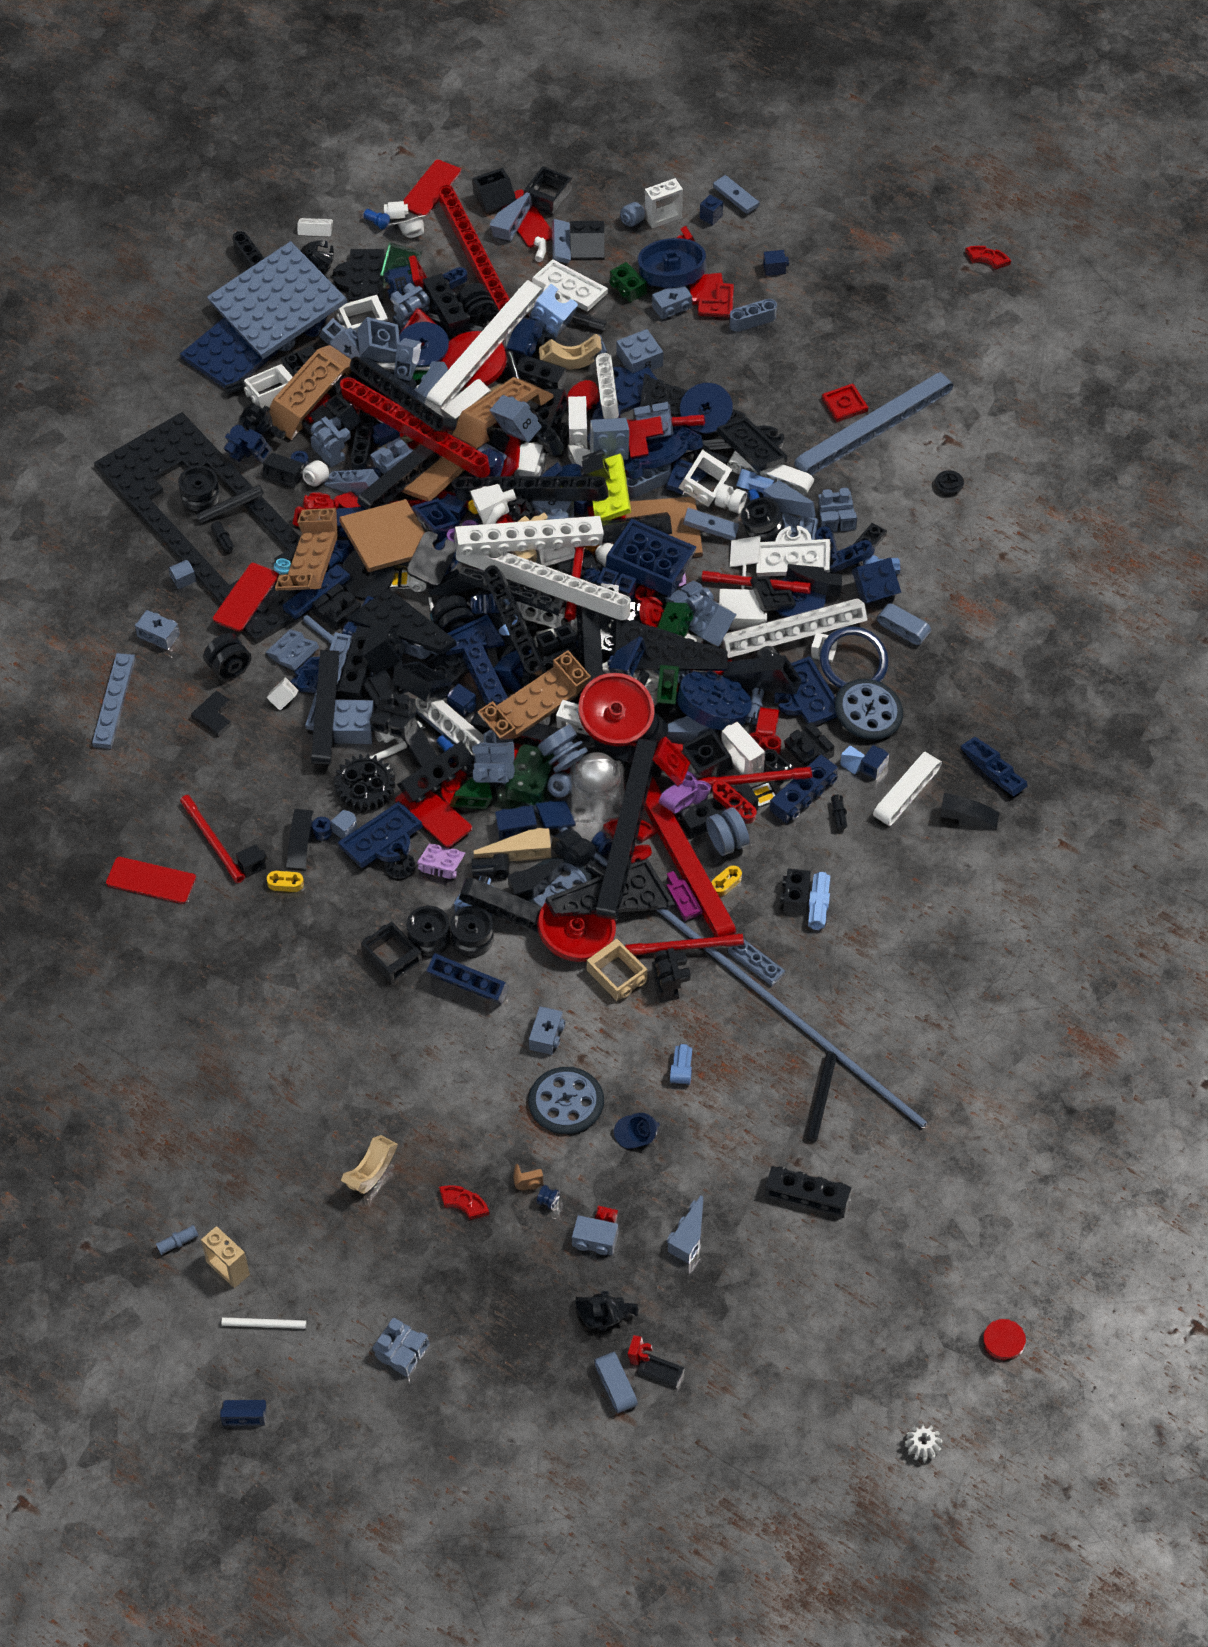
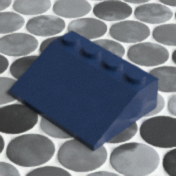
[605,519,697,597]

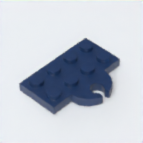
[593,367,658,414]
[774,656,837,726]
[338,802,423,868]

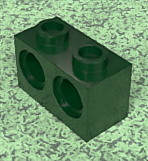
[609,262,647,303]

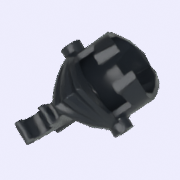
[300,240,334,279]
[239,403,286,440]
[575,1291,639,1331]

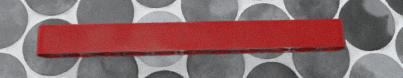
[439,185,510,311]
[340,377,490,478]
[644,777,736,937]

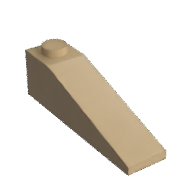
[474,828,551,862]

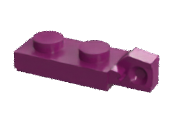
[666,871,702,921]

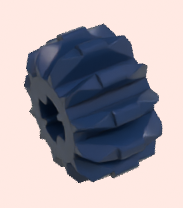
[470,594,500,614]

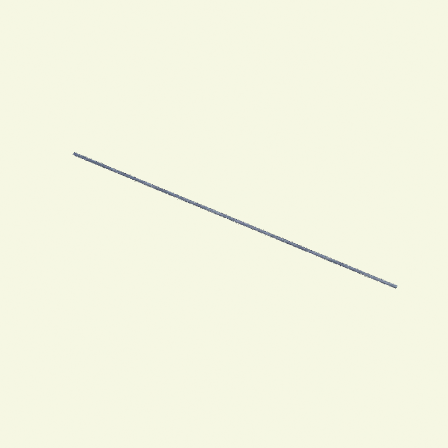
[303,615,928,1129]

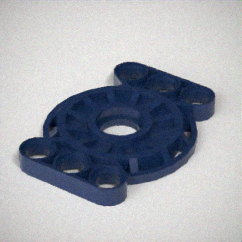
[623,426,703,479]

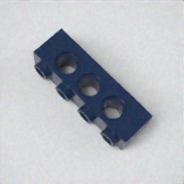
[463,642,508,705]
[770,755,838,824]
[426,953,509,1005]

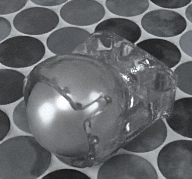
[569,752,626,823]

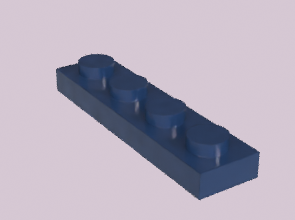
[283,564,350,620]

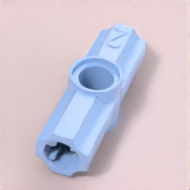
[808,872,830,930]

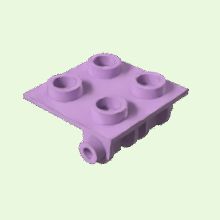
[417,844,465,879]

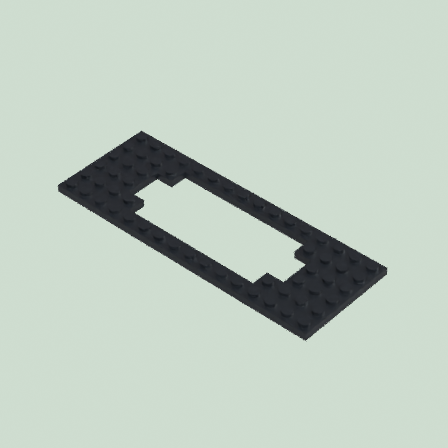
[94,412,346,644]

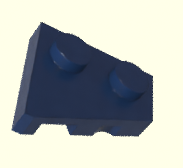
[666,459,708,495]

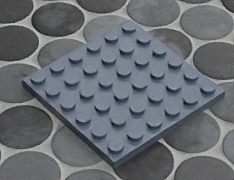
[207,241,348,359]

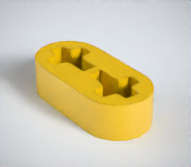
[711,866,742,897]
[267,871,304,892]

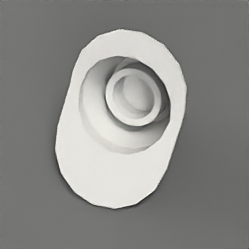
[388,215,426,238]

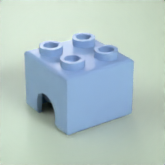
[529,284,578,338]

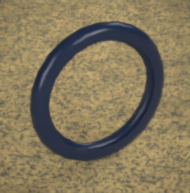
[820,626,889,692]

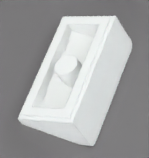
[297,218,333,236]

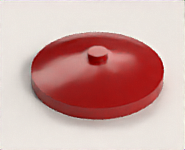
[439,331,507,391]
[578,673,654,746]
[537,902,616,962]

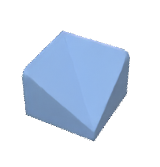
[840,746,865,774]

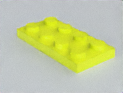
[593,454,631,521]

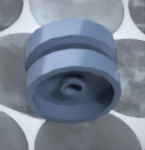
[706,807,750,856]

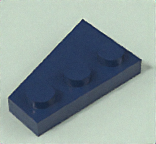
[446,615,504,655]

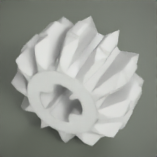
[905,1424,942,1463]

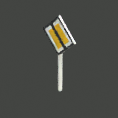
[389,570,410,589]
[730,781,776,809]

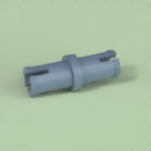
[746,688,764,724]
[156,1225,199,1255]

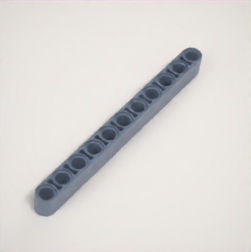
[794,372,954,476]

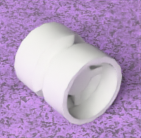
[715,484,747,514]

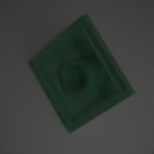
[380,242,422,276]

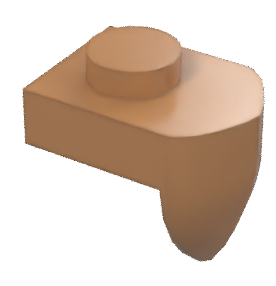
[513,1164,544,1190]

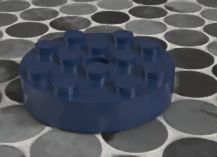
[638,238,707,289]
[676,671,752,730]

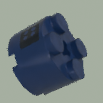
[384,265,415,300]

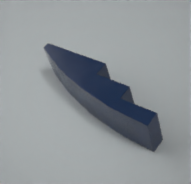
[961,737,1028,796]

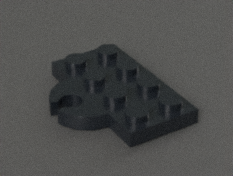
[333,249,384,304]
[717,417,788,472]

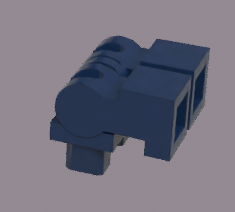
[224,425,272,464]
[596,567,638,603]

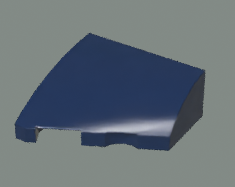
[290,656,320,693]

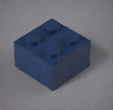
[852,557,902,604]

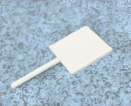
[730,536,761,590]

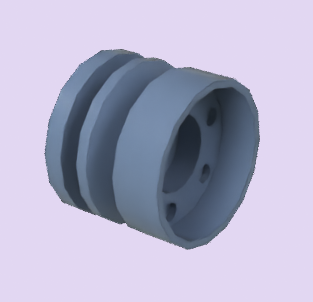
[538,724,589,773]

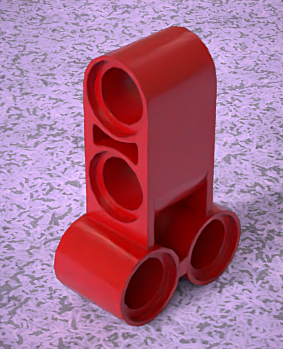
[749,707,781,755]

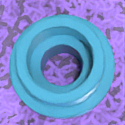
[273,558,291,575]

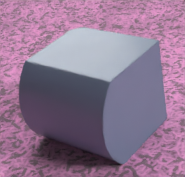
[168,560,196,589]
[331,810,357,839]

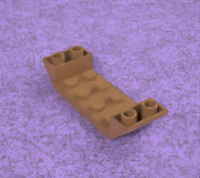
[269,345,352,440]
[452,377,554,449]
[275,508,338,591]
[478,650,591,740]

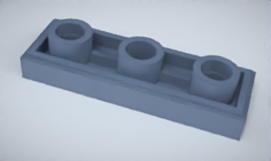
[713,175,759,214]
[552,219,571,264]
[683,508,739,540]
[728,939,785,986]

